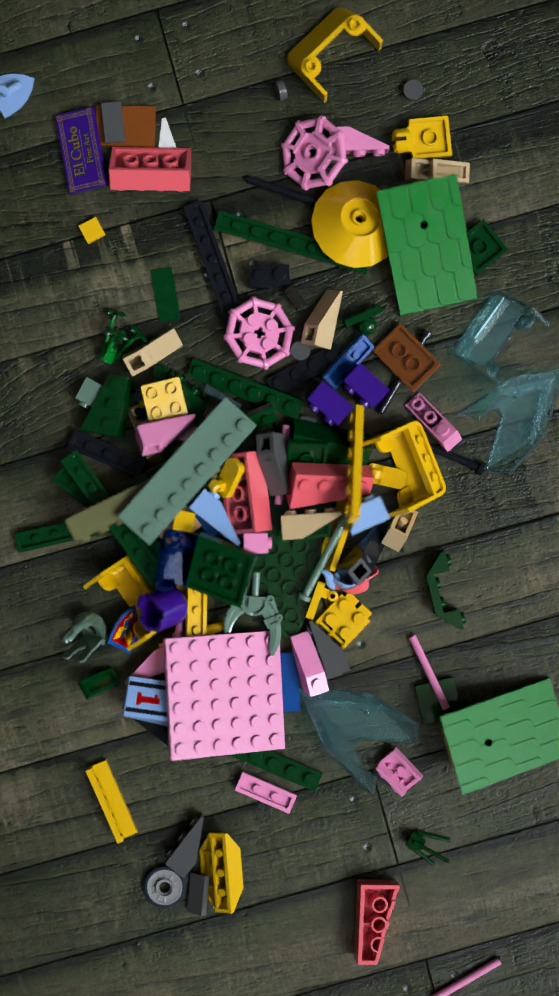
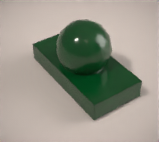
[344,305,383,336]
[78,667,122,700]

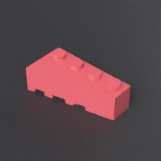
[285,462,374,509]
[354,879,400,965]

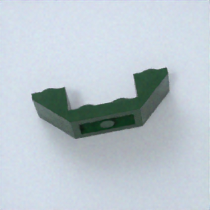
[425,551,466,630]

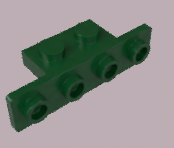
[168,371,211,427]

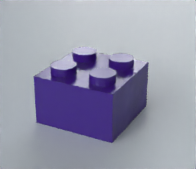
[343,363,390,410]
[307,381,353,427]

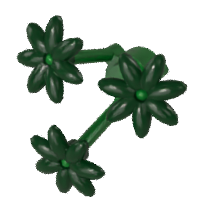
[99,308,149,364]

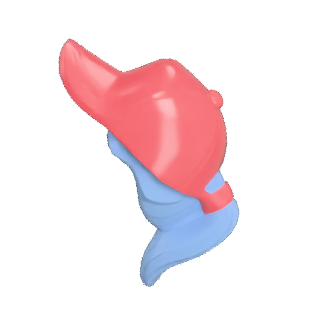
[321,566,379,594]

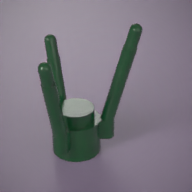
[406,829,451,865]

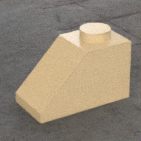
[381,506,418,552]

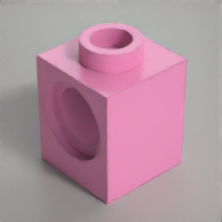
[243,533,272,553]

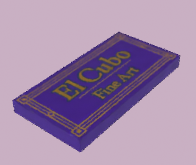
[55,107,108,195]

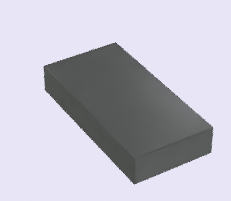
[101,101,126,144]
[187,872,210,916]

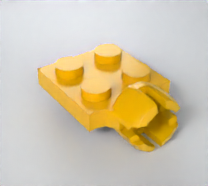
[392,116,452,159]

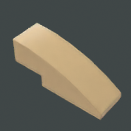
[405,158,470,183]

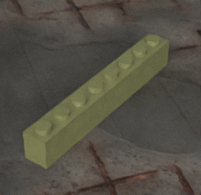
[65,468,221,544]

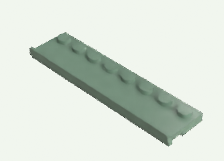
[118,397,257,545]

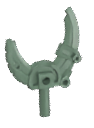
[224,572,283,656]

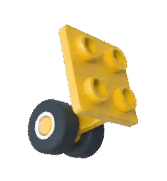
[131,377,188,423]

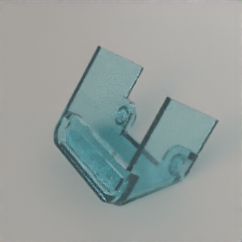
[453,292,550,389]

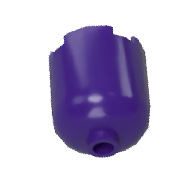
[136,587,188,632]

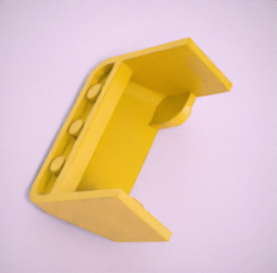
[287,7,383,102]
[363,421,446,517]
[83,555,164,651]

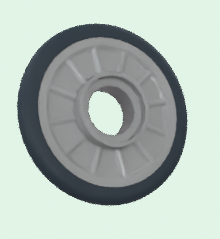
[143,865,187,909]

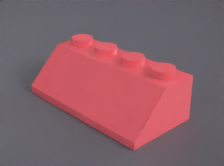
[109,147,191,192]
[219,451,272,534]

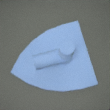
[0,74,34,118]

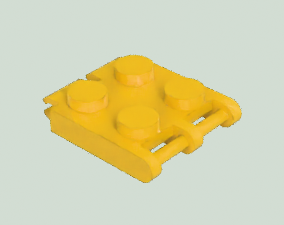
[315,593,372,649]

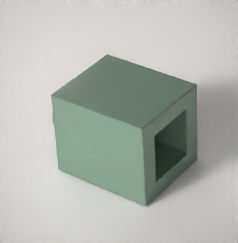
[76,377,103,409]

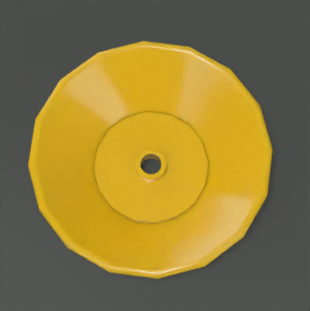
[311,180,388,268]

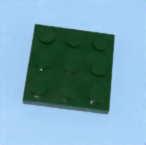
[186,532,257,608]

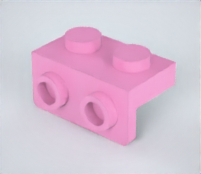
[375,747,423,797]

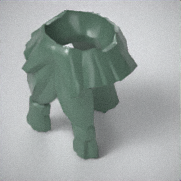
[59,611,108,663]

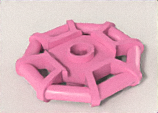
[280,115,348,190]
[223,296,295,370]

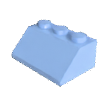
[349,494,390,535]

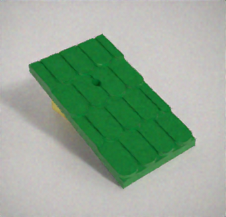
[377,174,477,316]
[440,677,559,795]

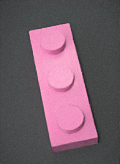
[235,771,297,814]

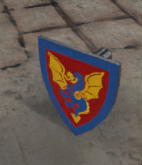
[106,606,138,654]

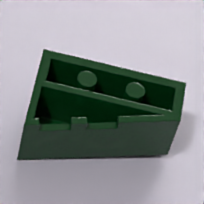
[80,374,134,439]

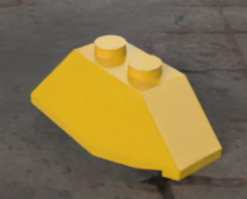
[199,832,243,914]

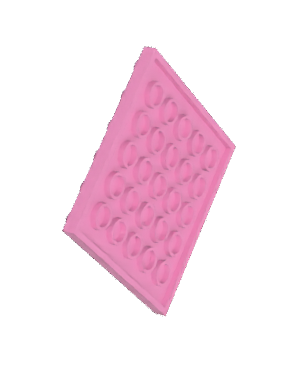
[163,630,285,761]

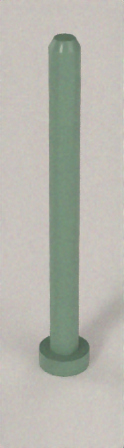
[297,514,347,602]

